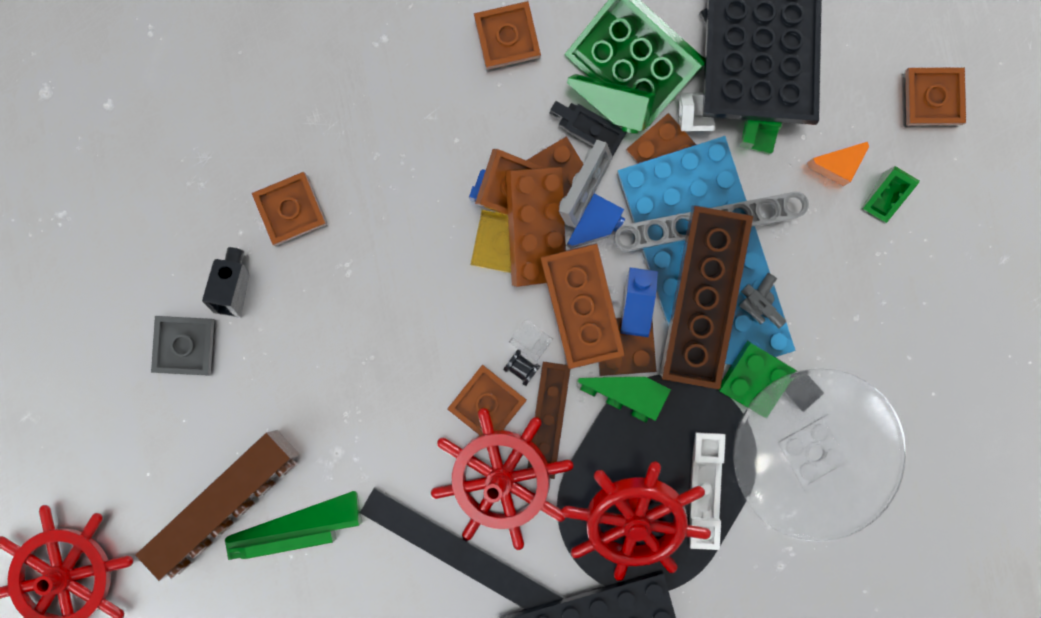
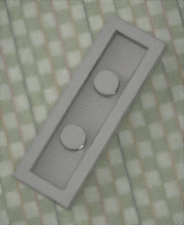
[559,140,613,228]

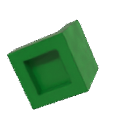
[739,120,782,154]

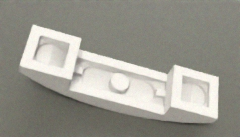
[689,432,725,550]

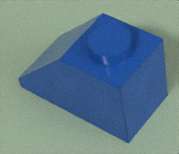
[566,193,625,249]
[620,267,658,337]

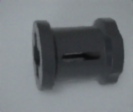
[503,349,540,386]

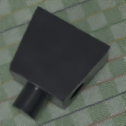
[202,247,249,318]

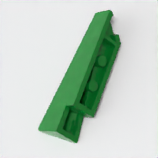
[225,491,363,560]

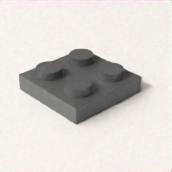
[151,316,214,376]

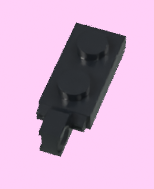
[549,101,627,157]

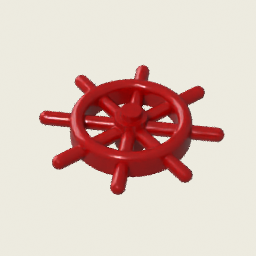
[431,408,574,550]
[562,461,711,581]
[0,505,133,618]

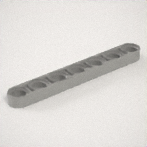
[614,192,809,251]

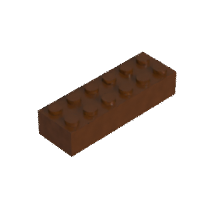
[660,205,753,389]
[135,430,300,581]

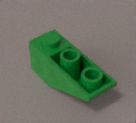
[576,377,671,423]

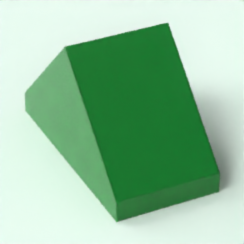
[863,166,920,223]

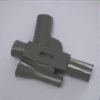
[738,273,786,329]

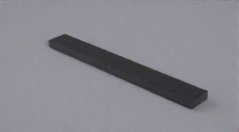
[360,487,565,610]

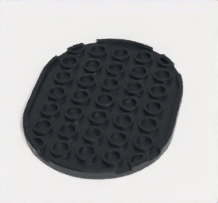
[557,374,757,591]

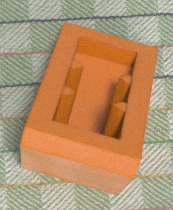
[807,141,869,186]

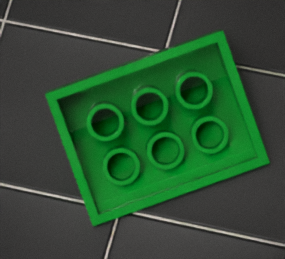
[565,0,705,129]

